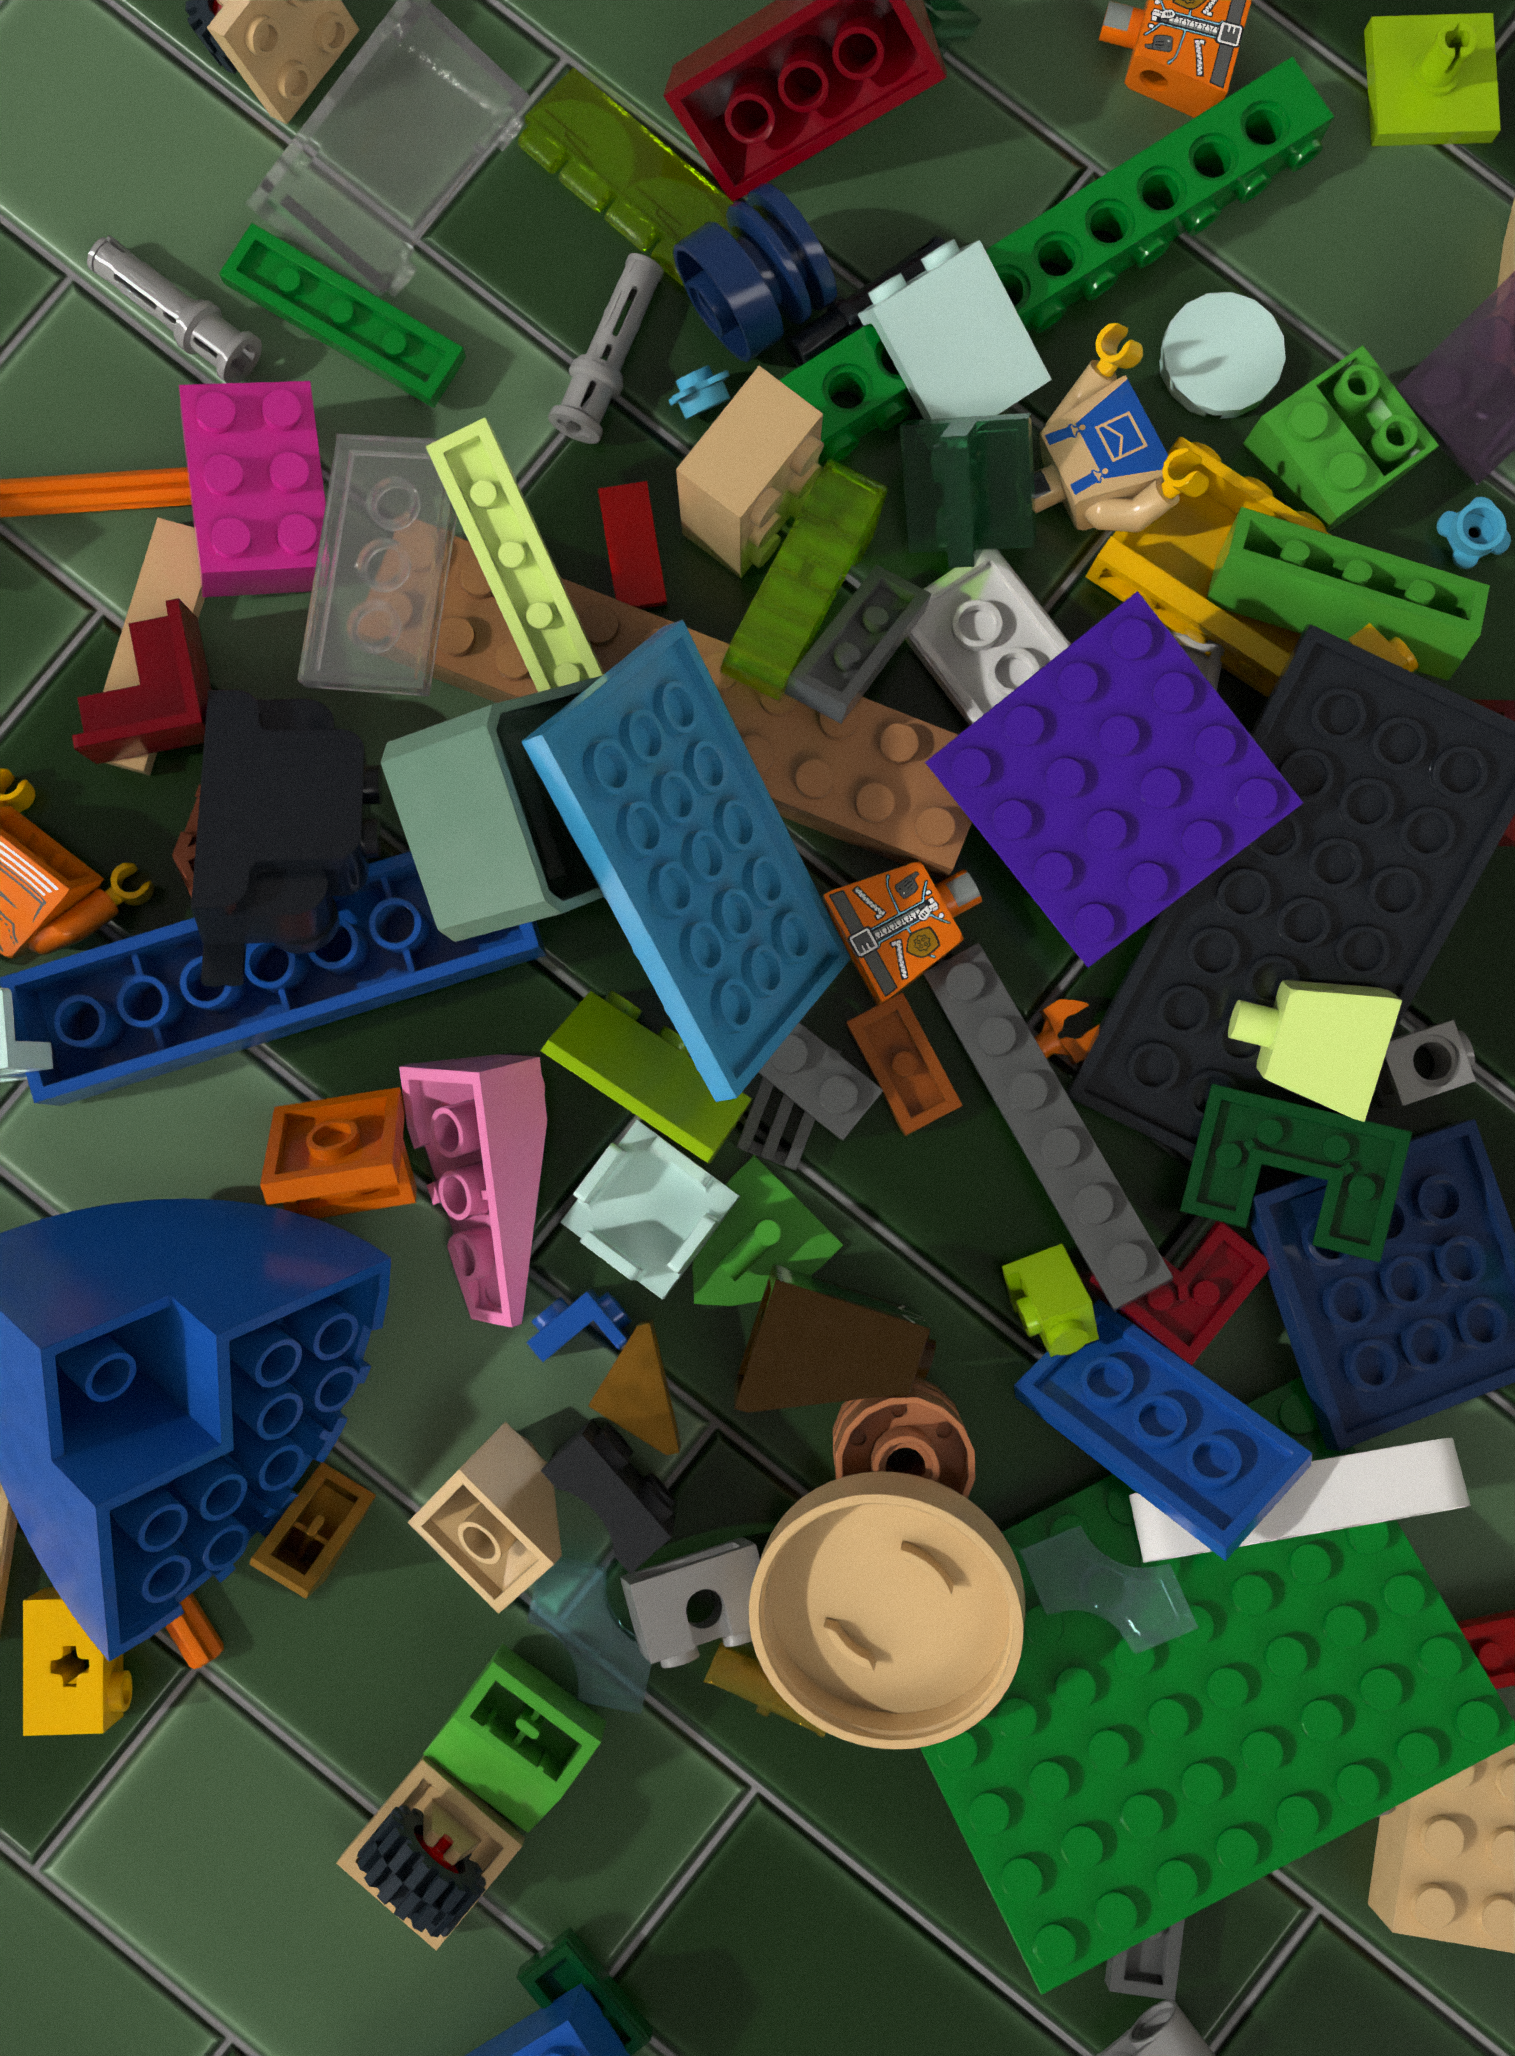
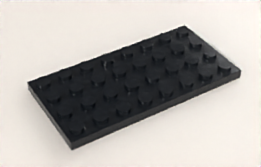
[1065,624,1515,1191]

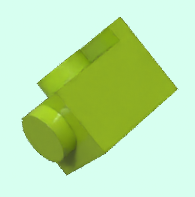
[1002,1244,1099,1357]

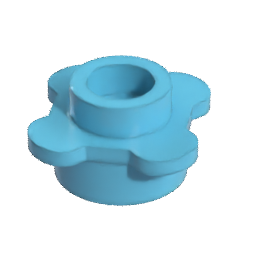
[668,365,730,419]
[1436,497,1511,569]

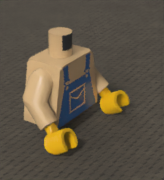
[1016,323,1209,533]

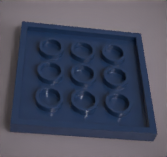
[1249,1119,1515,1451]

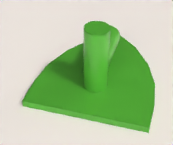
[692,1155,843,1306]

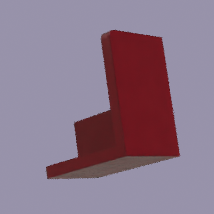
[72,598,212,764]
[1079,1221,1270,1366]

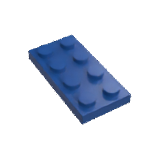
[1014,1299,1312,1561]

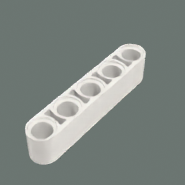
[1129,1438,1471,1563]

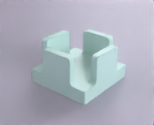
[560,1120,740,1300]

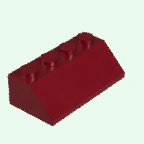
[663,0,947,203]

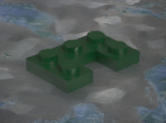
[1180,1084,1412,1262]

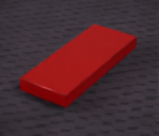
[598,481,667,609]

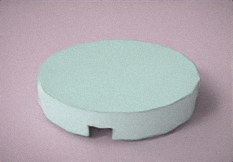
[1159,292,1286,419]

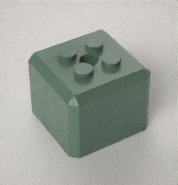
[381,675,604,942]

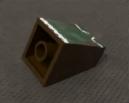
[734,1264,936,1413]

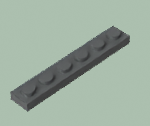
[923,943,1173,1312]

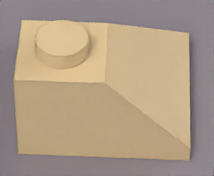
[407,1421,562,1614]

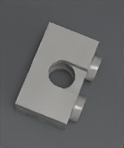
[620,1537,760,1668]

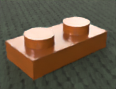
[845,993,963,1136]

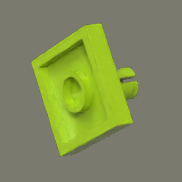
[1364,13,1501,146]

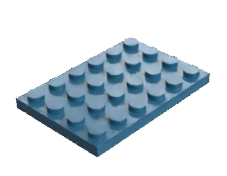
[521,620,851,1102]

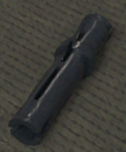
[785,236,946,367]

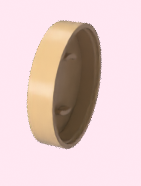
[749,1471,1025,1749]

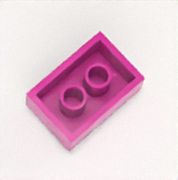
[179,381,333,597]

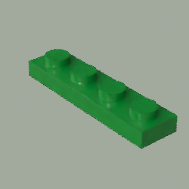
[219,222,467,408]

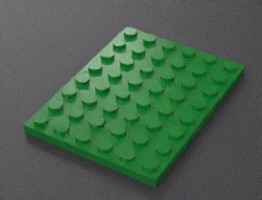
[920,1376,1515,1995]

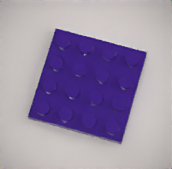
[925,591,1303,967]

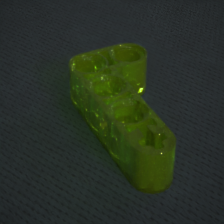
[720,459,888,702]

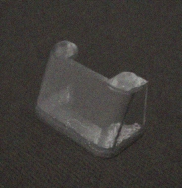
[245,0,530,297]

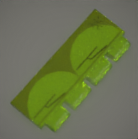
[518,67,733,287]

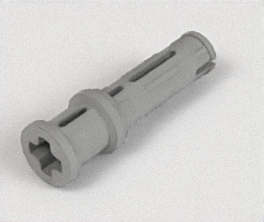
[87,235,262,383]
[548,253,664,444]

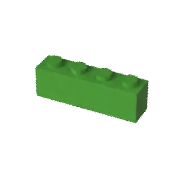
[1206,507,1490,681]

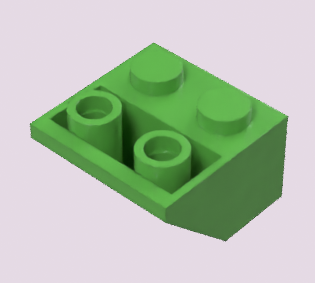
[1243,345,1439,533]
[423,1643,607,1833]

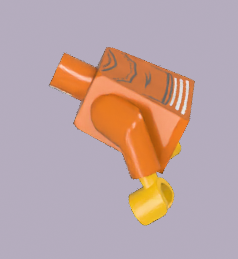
[0,768,154,959]

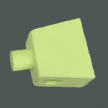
[1228,980,1402,1122]

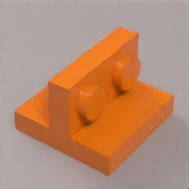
[260,1087,417,1219]

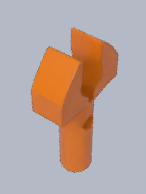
[1034,999,1100,1065]

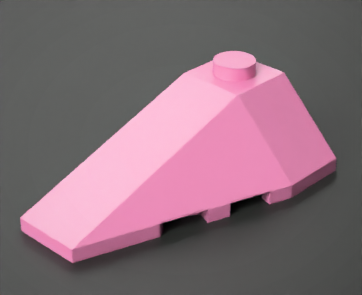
[399,1054,547,1328]

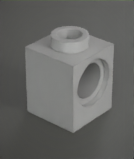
[1375,1020,1476,1108]

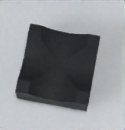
[541,1419,676,1574]

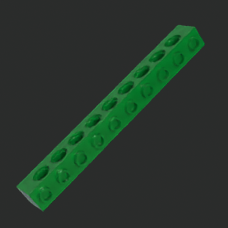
[779,56,1335,464]

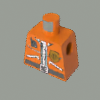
[1098,0,1252,118]
[822,861,982,1006]

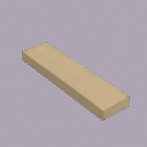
[103,517,205,776]

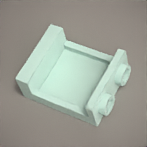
[857,239,1052,449]

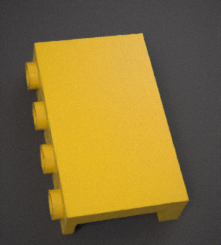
[1085,437,1331,698]

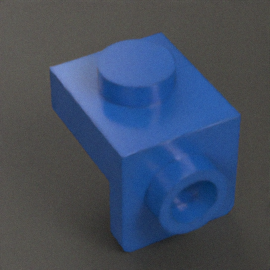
[526,1288,632,1362]

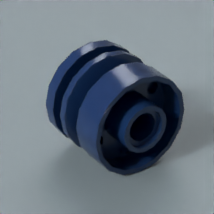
[673,183,837,362]

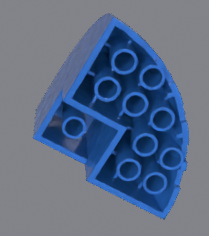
[0,1198,391,1662]

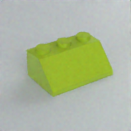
[541,990,752,1164]

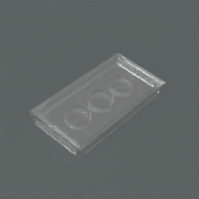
[297,434,457,696]

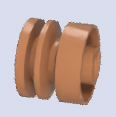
[833,1376,975,1499]

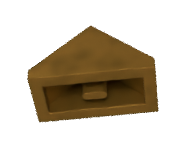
[588,1319,681,1456]
[249,1462,376,1599]

